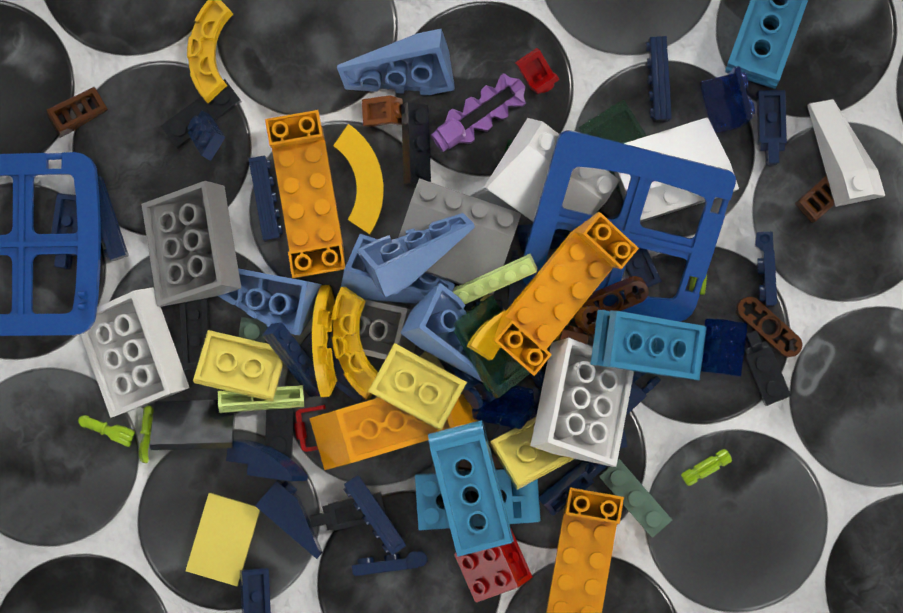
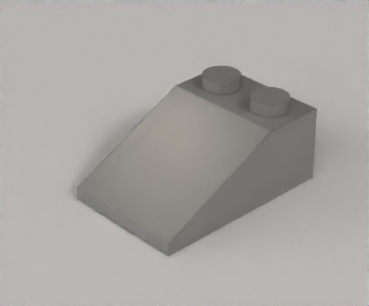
[328,299,416,360]

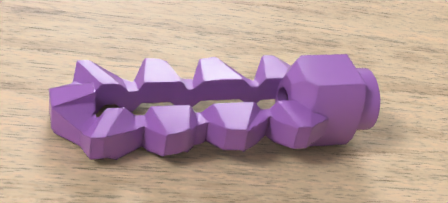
[431,73,526,152]

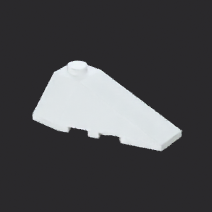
[807,99,885,207]

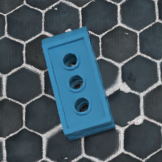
[725,0,808,89]
[590,310,706,380]
[428,420,514,557]
[415,469,541,530]

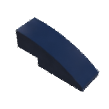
[226,440,308,481]

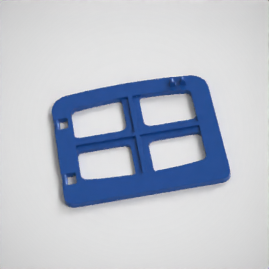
[523,130,736,322]
[0,152,101,336]

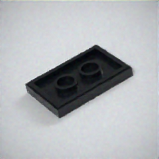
[149,400,236,450]

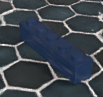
[646,36,672,122]
[248,155,283,242]
[98,176,129,261]
[262,322,320,397]
[343,474,406,555]

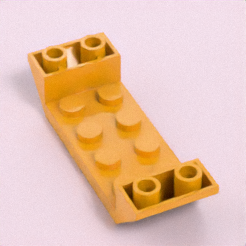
[265,110,346,279]
[493,212,639,376]
[309,394,479,470]
[546,487,624,613]

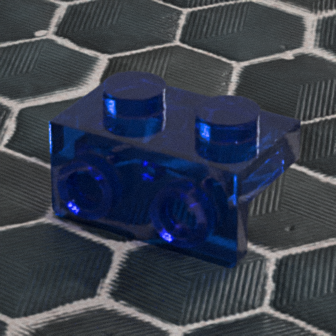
[701,318,748,377]
[472,383,536,429]

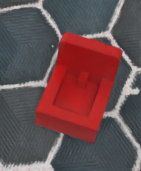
[515,48,559,94]

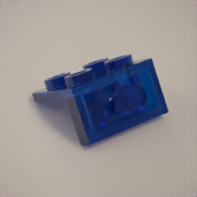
[700,66,755,133]

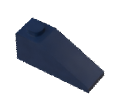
[255,480,323,559]

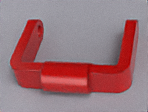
[294,405,326,452]

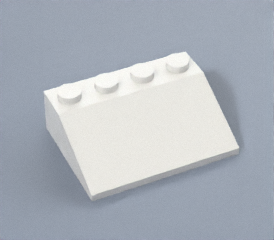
[614,117,739,222]
[484,118,620,222]
[81,287,190,418]
[530,338,634,467]

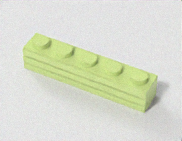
[452,254,538,304]
[218,385,304,413]

